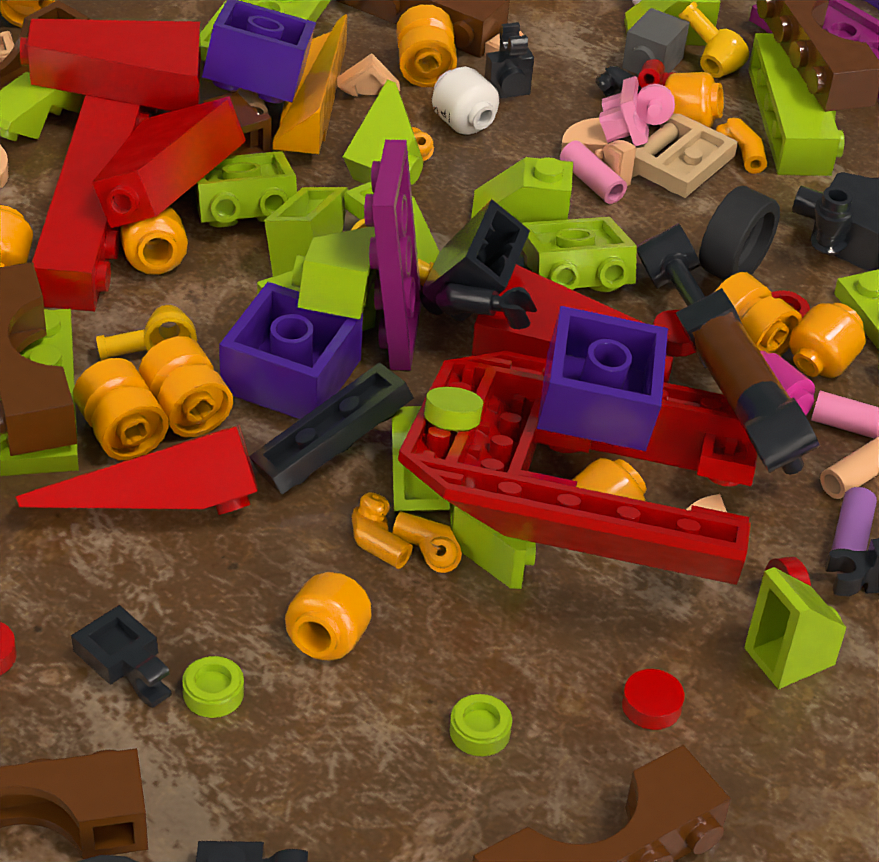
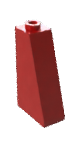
[20,19,201,111]
[92,96,246,228]
[472,265,674,383]

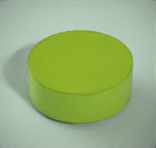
[424,387,483,431]
[182,656,244,718]
[450,694,512,757]

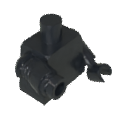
[792,172,879,271]
[420,199,537,330]

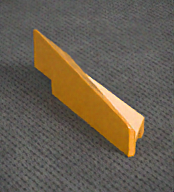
[273,14,347,154]

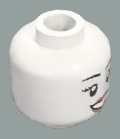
[432,66,499,135]

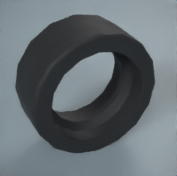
[699,186,780,280]

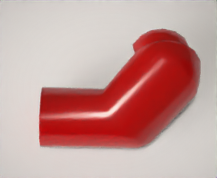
[638,59,676,88]

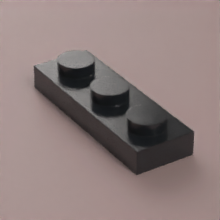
[249,362,414,494]

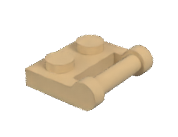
[632,114,738,198]

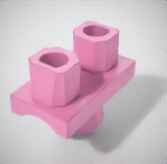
[599,76,675,147]

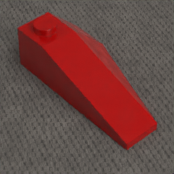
[16,424,258,515]

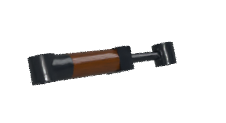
[637,223,820,475]

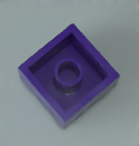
[202,0,316,103]
[219,282,363,419]
[537,306,668,451]

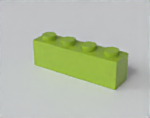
[748,33,844,176]

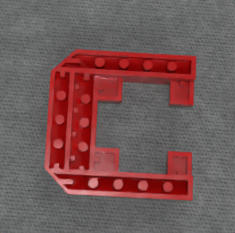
[398,351,758,585]

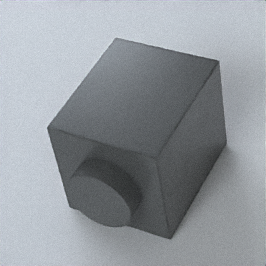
[622,8,689,74]

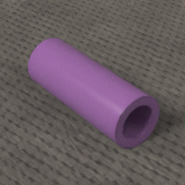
[831,487,877,551]

